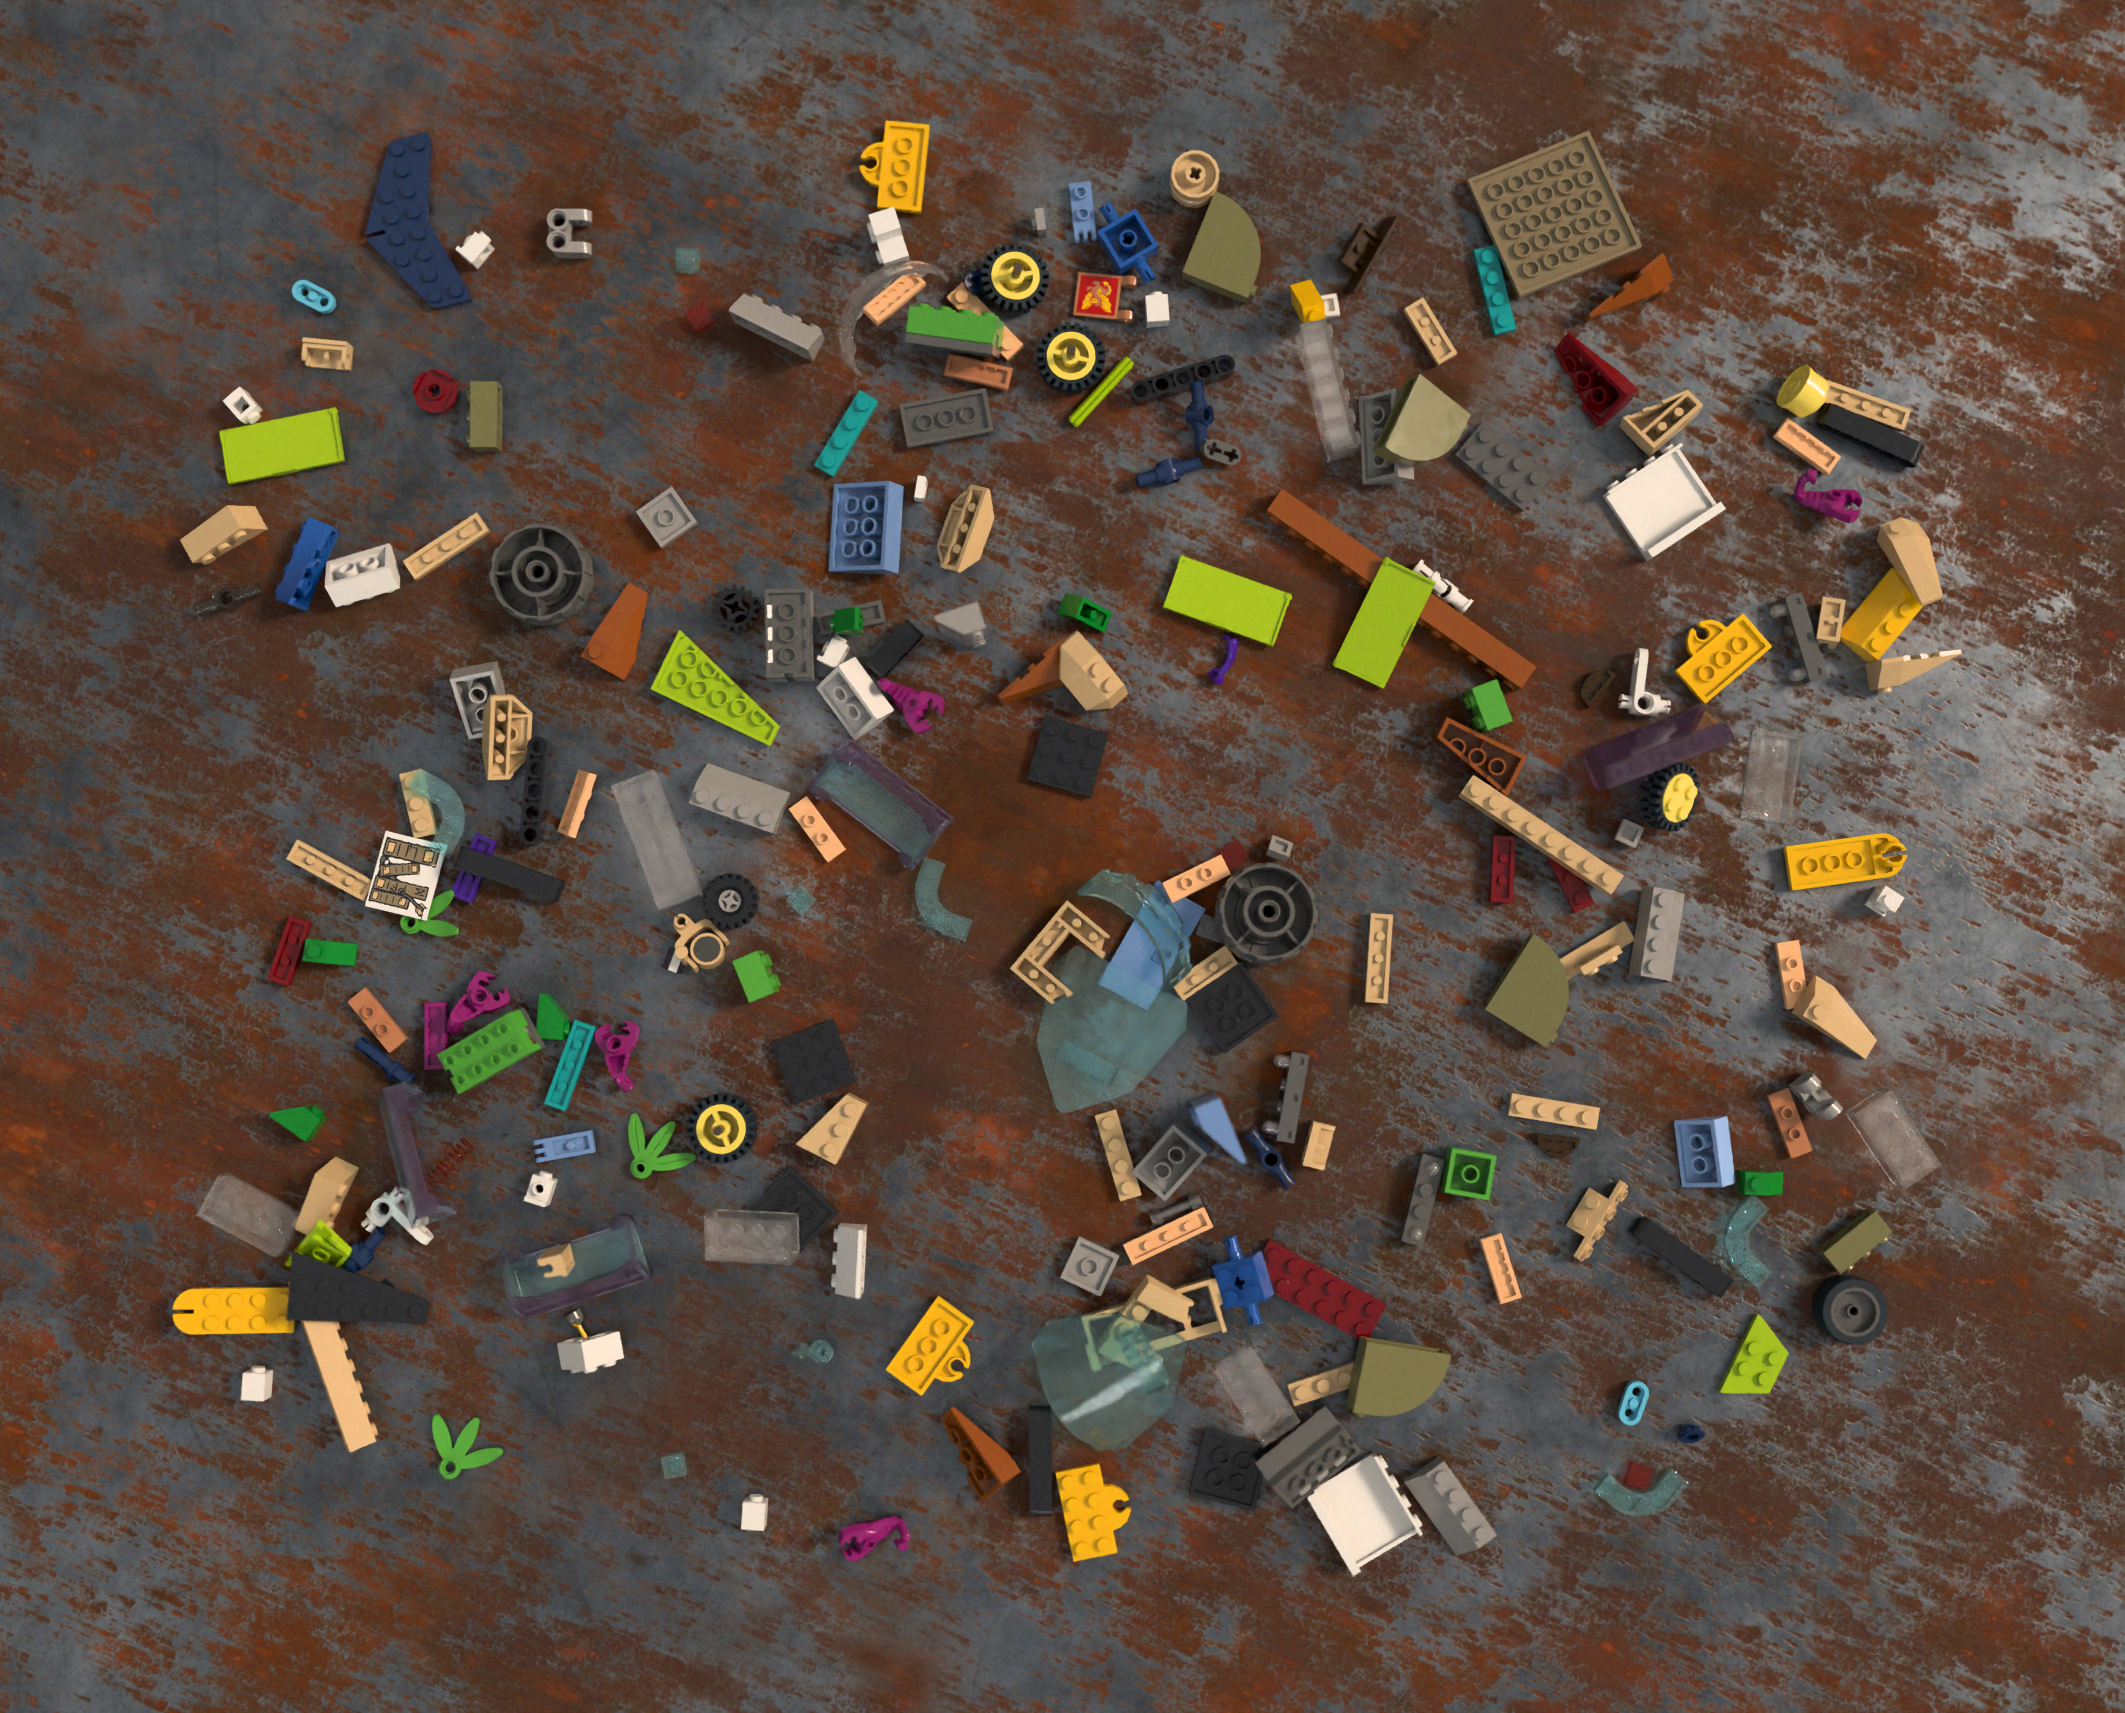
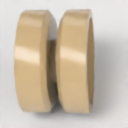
[1170,150,1219,208]

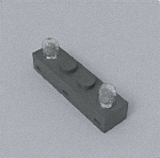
[1769,592,1827,684]
[1262,1051,1309,1143]
[1399,1152,1445,1247]

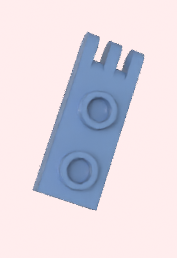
[1069,181,1097,243]
[533,1130,596,1163]

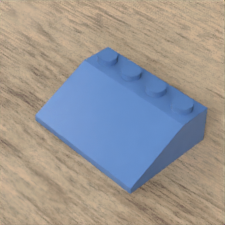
[829,481,904,574]
[1187,1092,1246,1164]

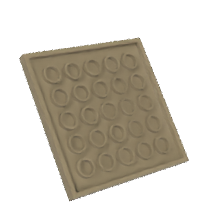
[1466,131,1642,299]

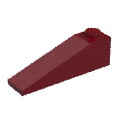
[1554,333,1639,427]

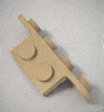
[1559,921,1634,980]
[1566,1180,1628,1261]

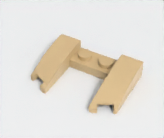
[1010,901,1110,1004]
[1097,1274,1194,1372]

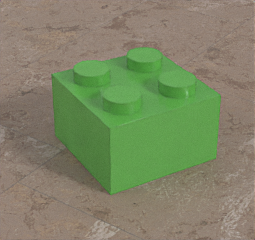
[1463,679,1513,734]
[732,951,781,1003]
[1440,1146,1497,1200]

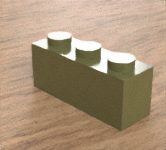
[467,381,502,452]
[1816,1209,1893,1274]

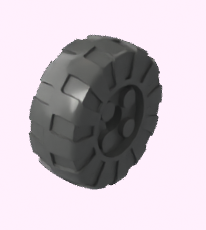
[489,523,595,626]
[1214,862,1318,965]

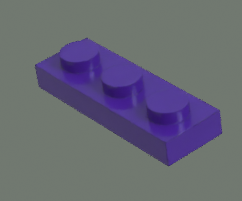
[452,833,498,903]

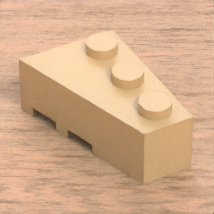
[1619,390,1703,457]

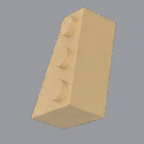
[180,505,267,565]
[796,1093,868,1165]
[294,1156,359,1235]

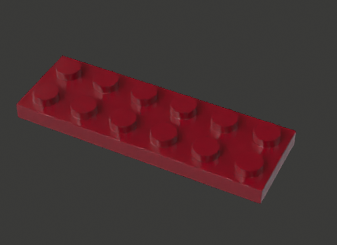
[1262,1239,1387,1340]

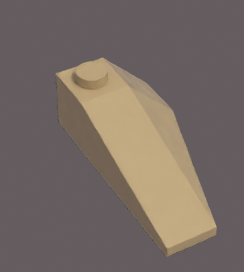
[1877,517,1943,607]
[1865,649,1962,694]
[1792,975,1877,1059]

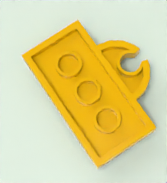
[860,121,930,214]
[1674,613,1772,705]
[885,1295,974,1396]
[1055,1462,1131,1562]

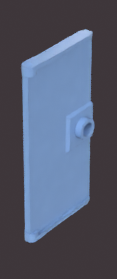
[1097,880,1205,1011]

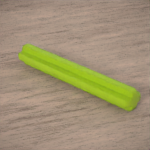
[1069,357,1134,427]

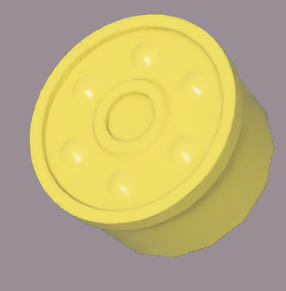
[1777,365,1828,418]

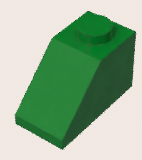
[1058,593,1112,633]
[830,607,863,636]
[303,939,358,966]
[536,993,572,1040]
[269,1105,328,1142]
[1737,1169,1783,1196]

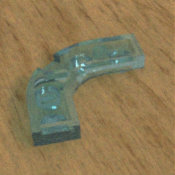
[409,768,465,859]
[915,857,973,941]
[1724,1195,1773,1289]
[1593,1467,1689,1516]

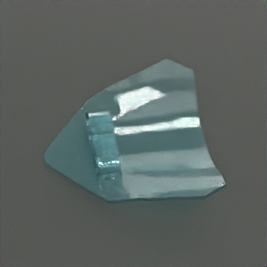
[1036,945,1188,1113]
[1032,1313,1186,1451]

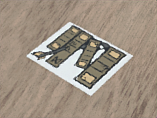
[365,831,447,921]

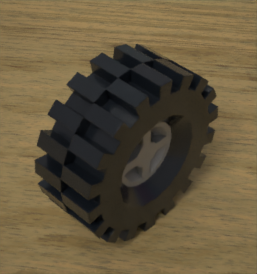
[701,873,760,929]

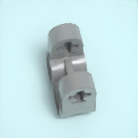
[547,208,592,259]
[1789,1071,1843,1120]

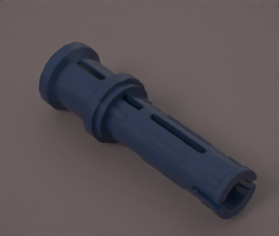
[354,1036,417,1091]

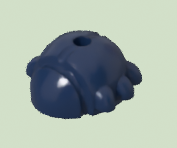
[964,269,984,296]
[1677,1423,1705,1444]

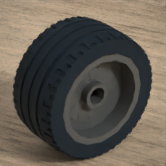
[1812,1274,1888,1345]

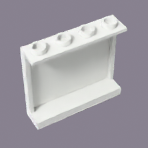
[1603,443,1726,561]
[1307,1451,1423,1576]

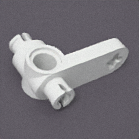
[1618,648,1671,717]
[361,1187,434,1245]

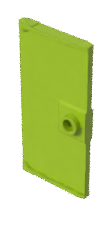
[219,407,345,485]
[1163,555,1292,647]
[1332,557,1436,689]

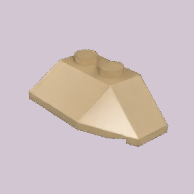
[937,484,995,573]
[1059,630,1128,710]
[482,694,532,780]

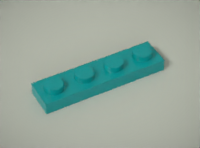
[1472,245,1516,337]
[814,390,879,478]
[544,1019,597,1111]

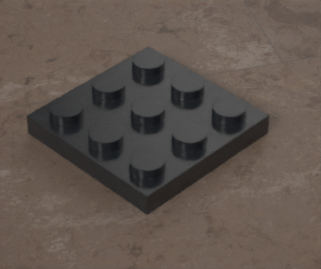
[1027,716,1109,798]
[1186,961,1279,1054]
[771,1019,857,1105]
[744,1165,840,1261]
[1189,1427,1271,1512]

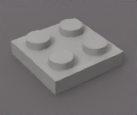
[636,486,698,549]
[1060,1236,1119,1297]

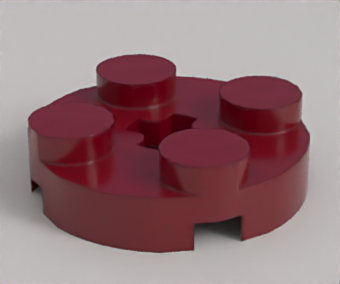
[412,369,459,415]

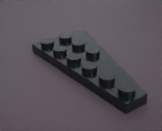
[286,1251,429,1323]

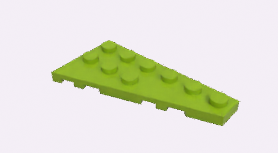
[651,629,780,747]

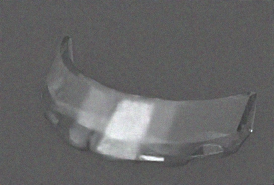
[839,261,950,378]

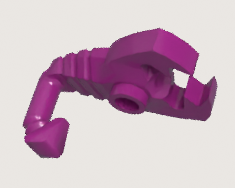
[1794,469,1862,523]
[878,677,945,735]
[447,971,510,1035]
[594,1021,640,1092]
[838,1516,911,1562]

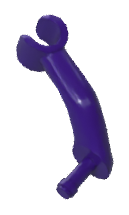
[1208,634,1238,685]

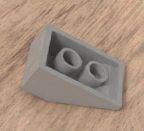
[449,661,506,740]
[1132,1118,1212,1201]

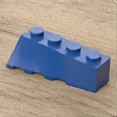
[275,517,340,612]

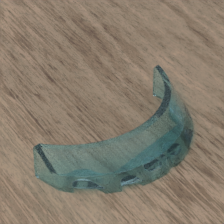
[1077,869,1192,994]

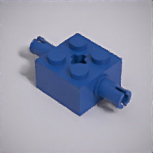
[1097,202,1158,285]
[1212,1235,1274,1326]

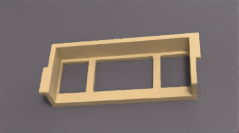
[1082,1277,1227,1372]

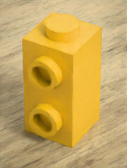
[1290,280,1326,327]

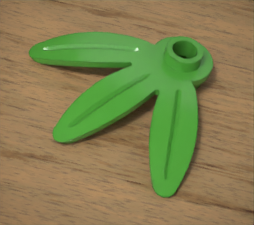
[400,890,459,937]
[628,1113,696,1179]
[432,1414,503,1479]

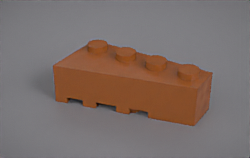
[1434,717,1528,796]

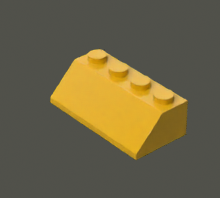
[1840,568,1923,664]

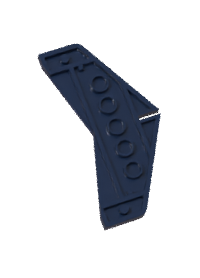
[365,131,472,310]

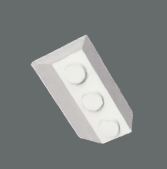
[325,543,400,607]
[816,657,894,741]
[831,1223,867,1298]

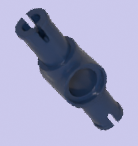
[1185,380,1214,449]
[1135,456,1202,488]
[1245,1128,1296,1190]
[340,1227,387,1273]

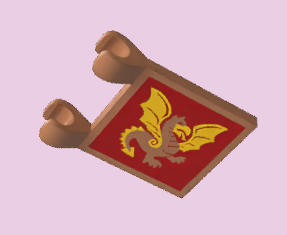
[1073,272,1137,323]

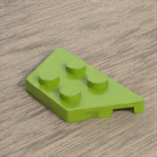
[284,1219,352,1267]
[1718,1313,1789,1394]

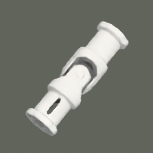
[1412,559,1473,614]

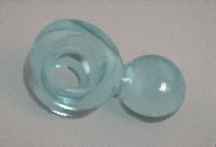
[793,1340,834,1364]

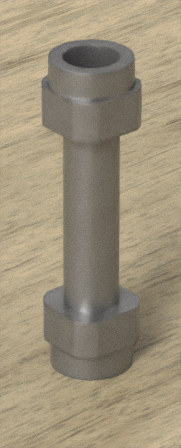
[1149,1193,1203,1226]

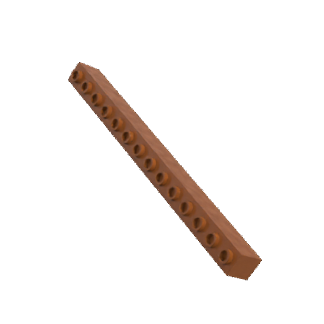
[1265,489,1536,691]

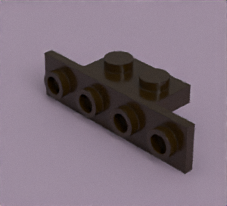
[1338,216,1400,295]

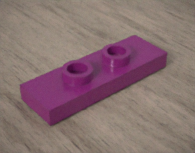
[424,1002,449,1070]

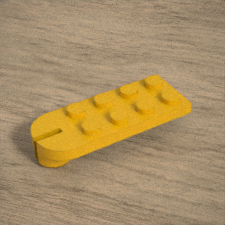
[1783,833,1907,891]
[173,1286,296,1334]

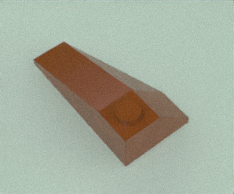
[1584,253,1674,323]
[581,582,649,680]
[998,636,1067,705]
[941,1407,1021,1502]

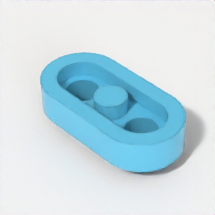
[292,280,336,314]
[1617,1380,1649,1425]

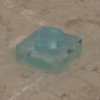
[676,248,700,273]
[786,884,818,916]
[661,1451,688,1480]

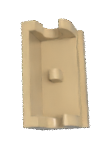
[302,337,354,371]
[1816,597,1846,649]
[1300,1120,1335,1170]
[537,1243,575,1278]

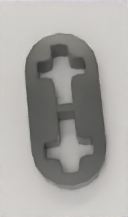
[1200,438,1242,466]

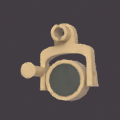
[674,914,730,973]

